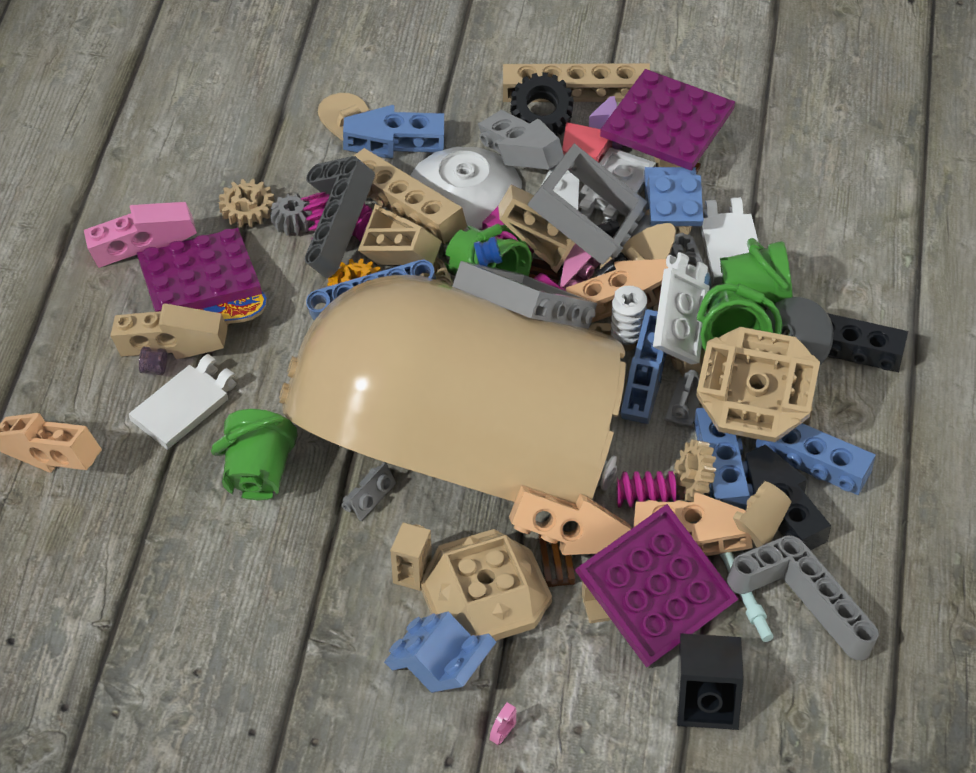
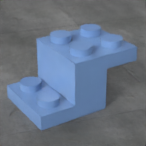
[644,167,703,226]
[384,611,496,693]

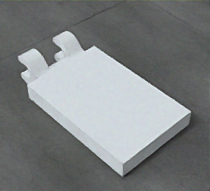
[579,147,656,224]
[700,197,758,284]
[653,252,710,365]
[129,354,237,450]

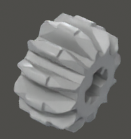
[270,193,313,236]

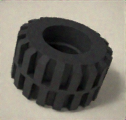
[510,72,574,136]

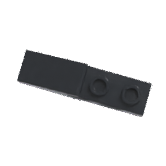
[745,445,831,551]

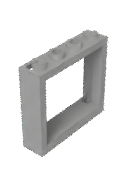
[527,143,647,265]
[452,261,597,329]

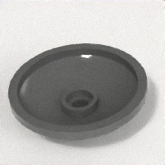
[765,297,834,365]

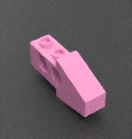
[84,202,197,268]

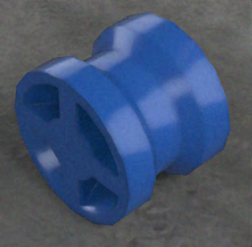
[474,237,502,266]

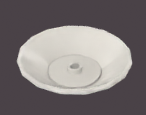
[410,147,522,230]

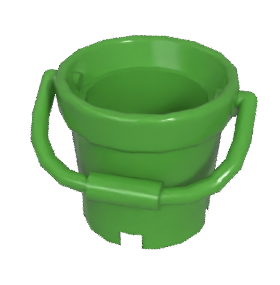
[444,224,533,276]
[720,238,793,308]
[696,283,782,351]
[211,409,298,500]

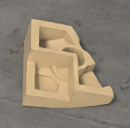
[733,481,792,548]

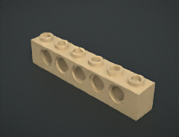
[503,63,650,102]
[353,148,467,244]

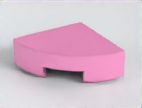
[489,702,516,745]

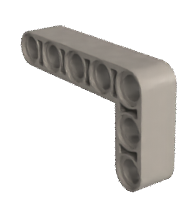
[726,536,879,660]

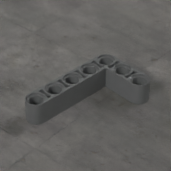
[305,156,375,278]

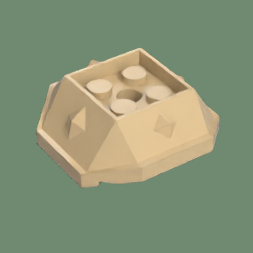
[696,327,820,442]
[421,529,552,641]

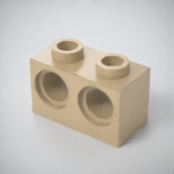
[390,522,432,591]

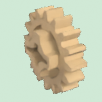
[218,179,275,227]
[674,439,716,502]

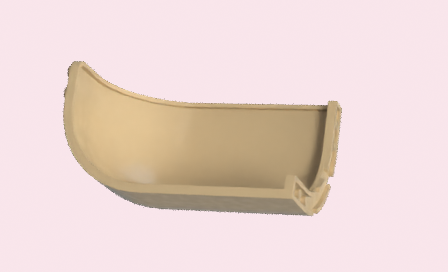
[279,275,626,512]

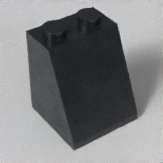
[677,633,744,730]

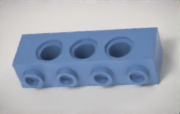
[694,408,753,510]
[755,423,876,495]

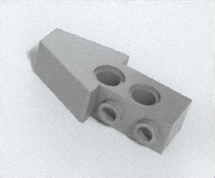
[478,109,564,169]

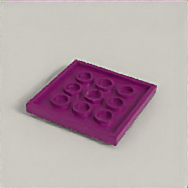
[600,69,735,171]
[137,228,262,312]
[575,504,738,668]

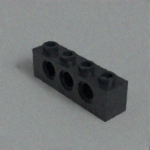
[827,313,909,373]

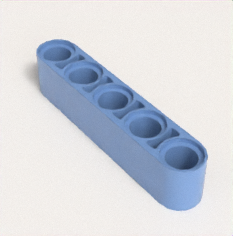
[306,260,436,320]

